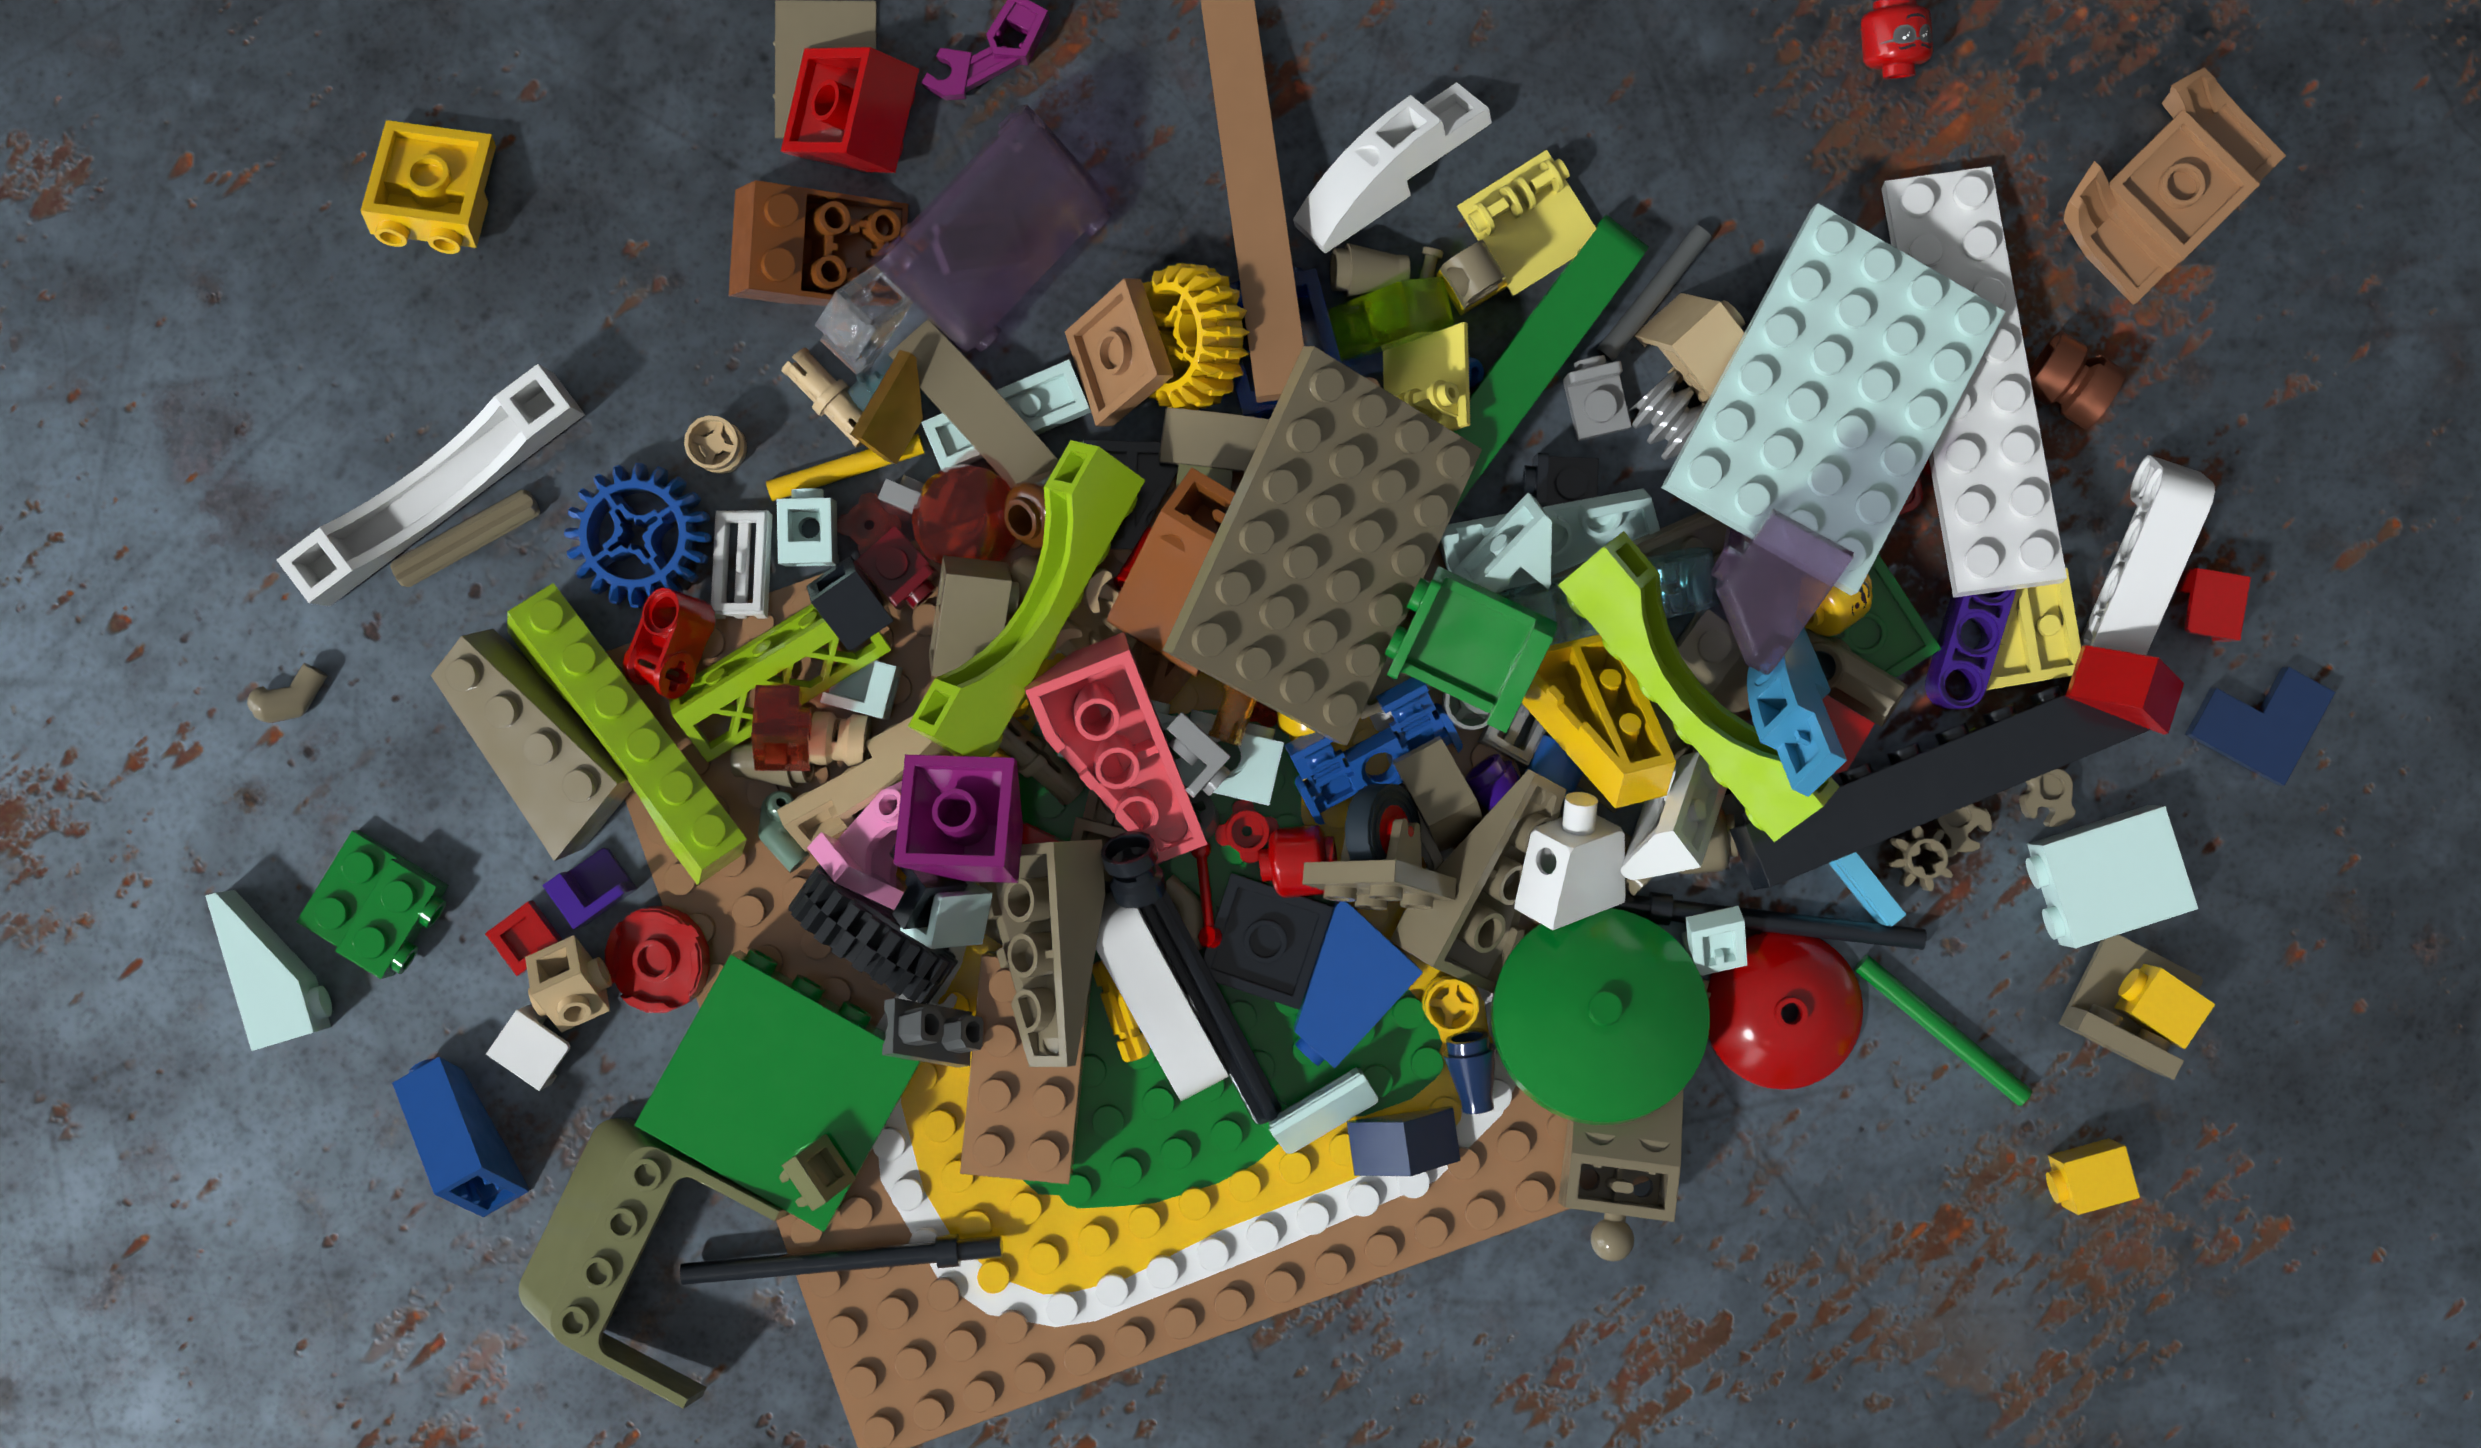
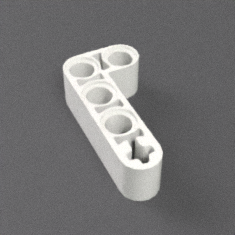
[2080,455,2215,655]
[1096,891,1229,1101]

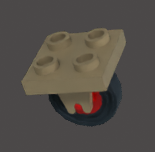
[1302,784,1457,910]

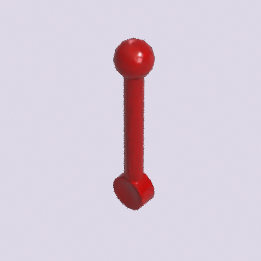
[1191,841,1222,948]

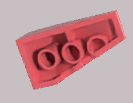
[1025,632,1207,864]

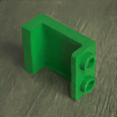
[1384,566,1558,733]

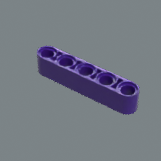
[1925,471,2049,709]

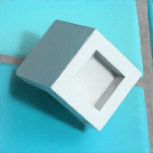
[486,1005,570,1091]

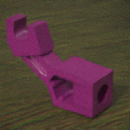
[921,0,1050,100]

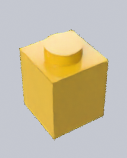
[2114,964,2215,1049]
[2046,1138,2140,1215]

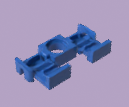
[1284,677,1463,825]

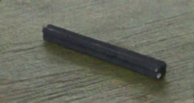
[1140,890,1282,1125]

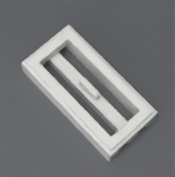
[711,510,773,619]

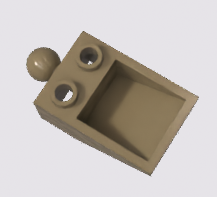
[1558,1088,1684,1262]

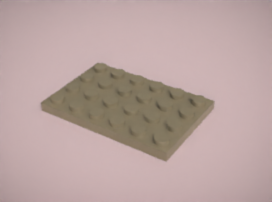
[1162,346,1482,745]

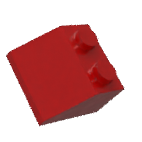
[780,47,919,173]

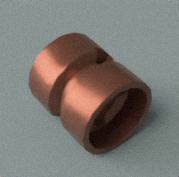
[2029,330,2127,429]

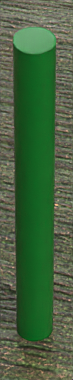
[1854,954,2033,1106]

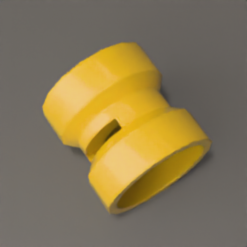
[1422,975,1479,1033]

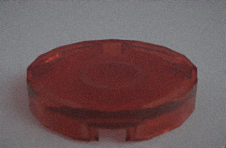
[911,464,1016,566]

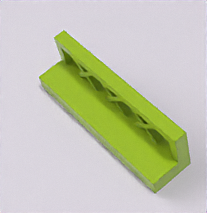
[668,604,891,763]

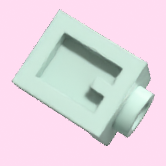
[1681,906,1747,976]

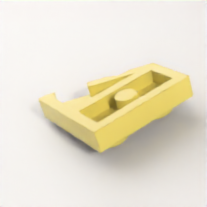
[1986,568,2081,690]

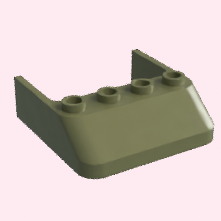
[519,1117,790,1409]

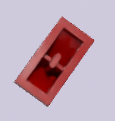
[2065,645,2184,735]

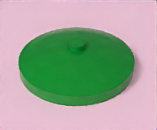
[1491,908,1710,1125]

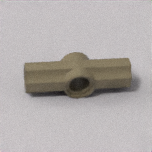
[1745,602,1908,727]

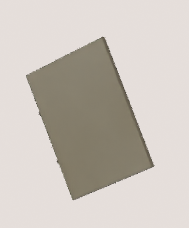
[773,0,877,139]

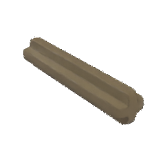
[390,490,540,587]

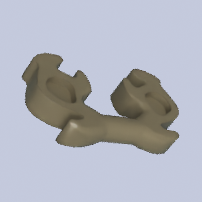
[1933,769,2076,853]

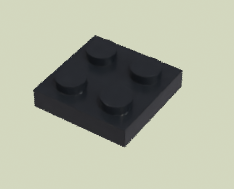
[1203,872,1334,1010]

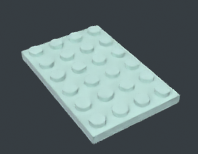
[1661,203,2006,596]

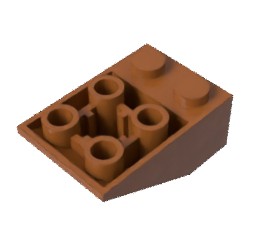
[729,180,909,310]
[1106,467,1235,677]

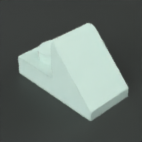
[1453,493,1552,594]

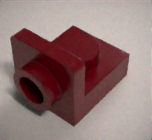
[856,526,940,610]

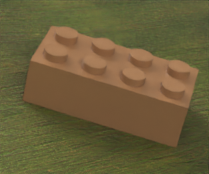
[960,951,1092,1184]

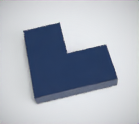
[2185,667,2336,786]

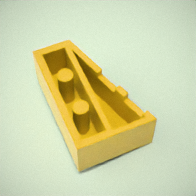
[1522,633,1676,809]

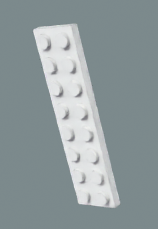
[1881,166,2067,598]

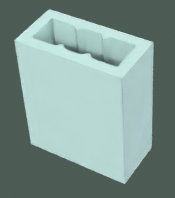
[2026,805,2198,949]

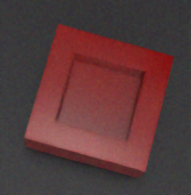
[485,900,563,976]

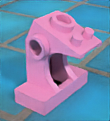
[807,781,906,910]

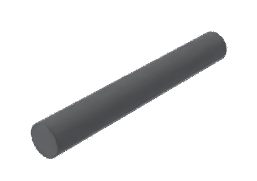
[1596,225,1712,363]

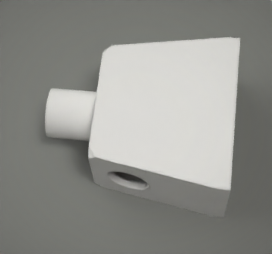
[1514,792,1625,930]

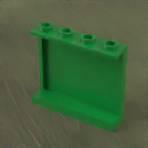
[634,948,922,1232]

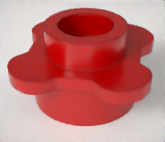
[1215,799,1279,863]

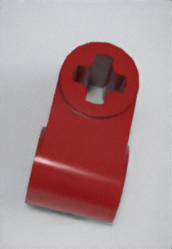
[623,588,716,699]

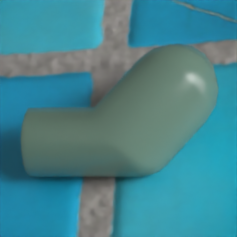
[758,790,810,873]

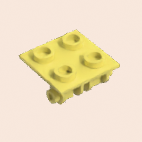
[1457,150,1596,296]
[1383,322,1470,431]

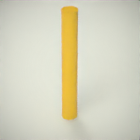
[766,433,925,501]

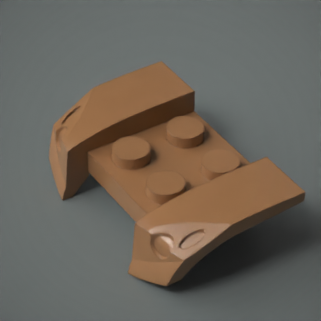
[2063,67,2286,305]

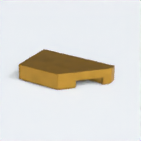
[850,350,923,464]

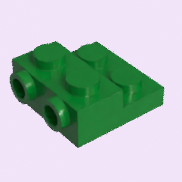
[296,830,449,979]

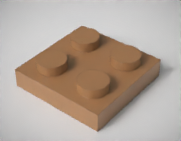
[1065,278,1174,426]

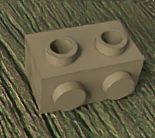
[929,555,1019,676]

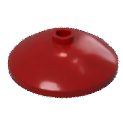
[1707,932,1863,1090]

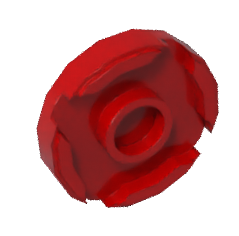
[605,906,710,1013]

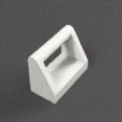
[1621,752,1727,880]

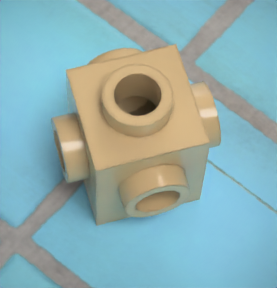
[525,935,612,1033]

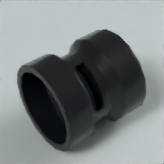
[1101,832,1167,908]

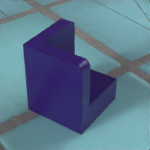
[542,848,637,929]

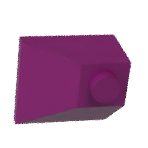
[894,754,1023,883]

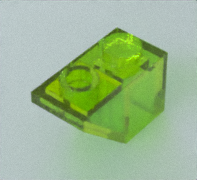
[1324,277,1455,362]

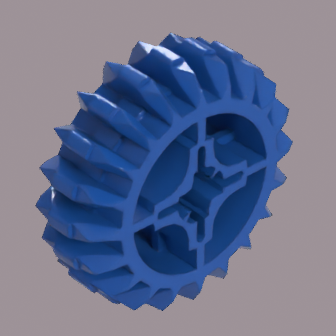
[564,463,712,608]

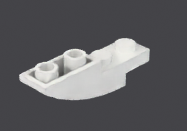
[1293,82,1492,254]

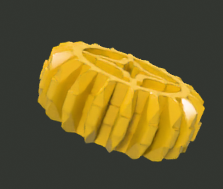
[1143,263,1250,410]

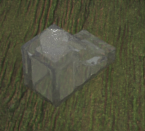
[815,265,914,377]

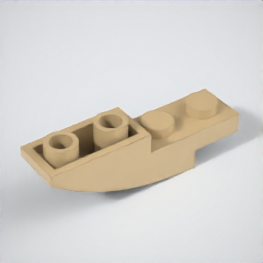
[777,715,953,851]

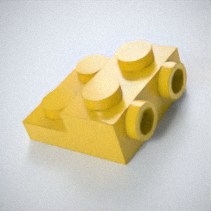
[360,120,496,254]

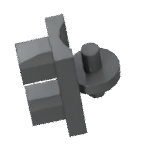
[882,998,984,1068]

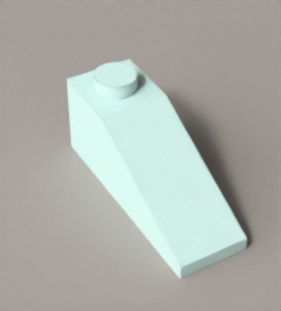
[205,890,332,1051]

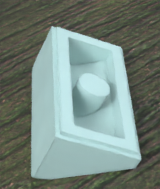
[1268,1067,1378,1154]

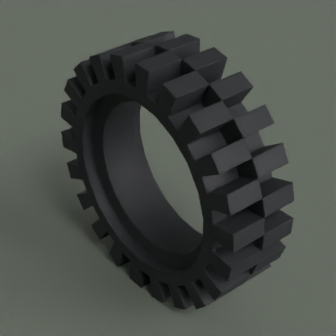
[788,864,958,1004]

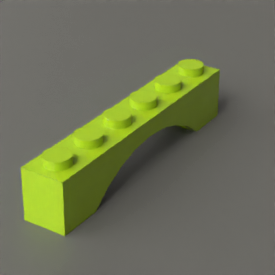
[908,440,1145,757]
[1558,531,1839,842]
[507,583,747,885]

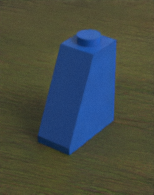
[1294,901,1423,1068]
[392,1057,529,1217]

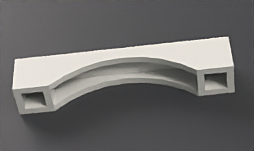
[277,364,585,606]

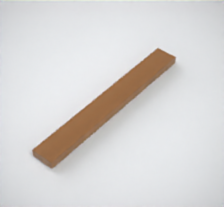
[1201,0,1304,403]

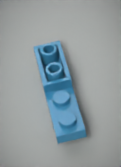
[1747,614,1847,797]

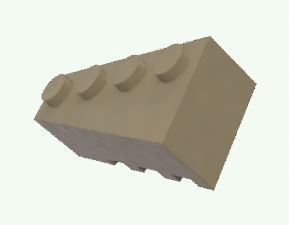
[431,629,633,861]

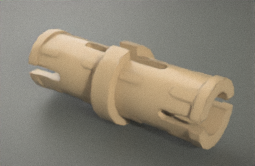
[781,348,865,448]

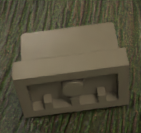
[2058,935,2203,1080]

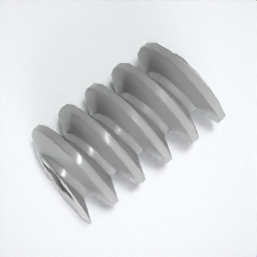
[1628,371,1706,461]

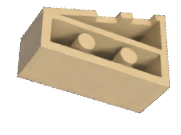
[1634,293,1745,403]

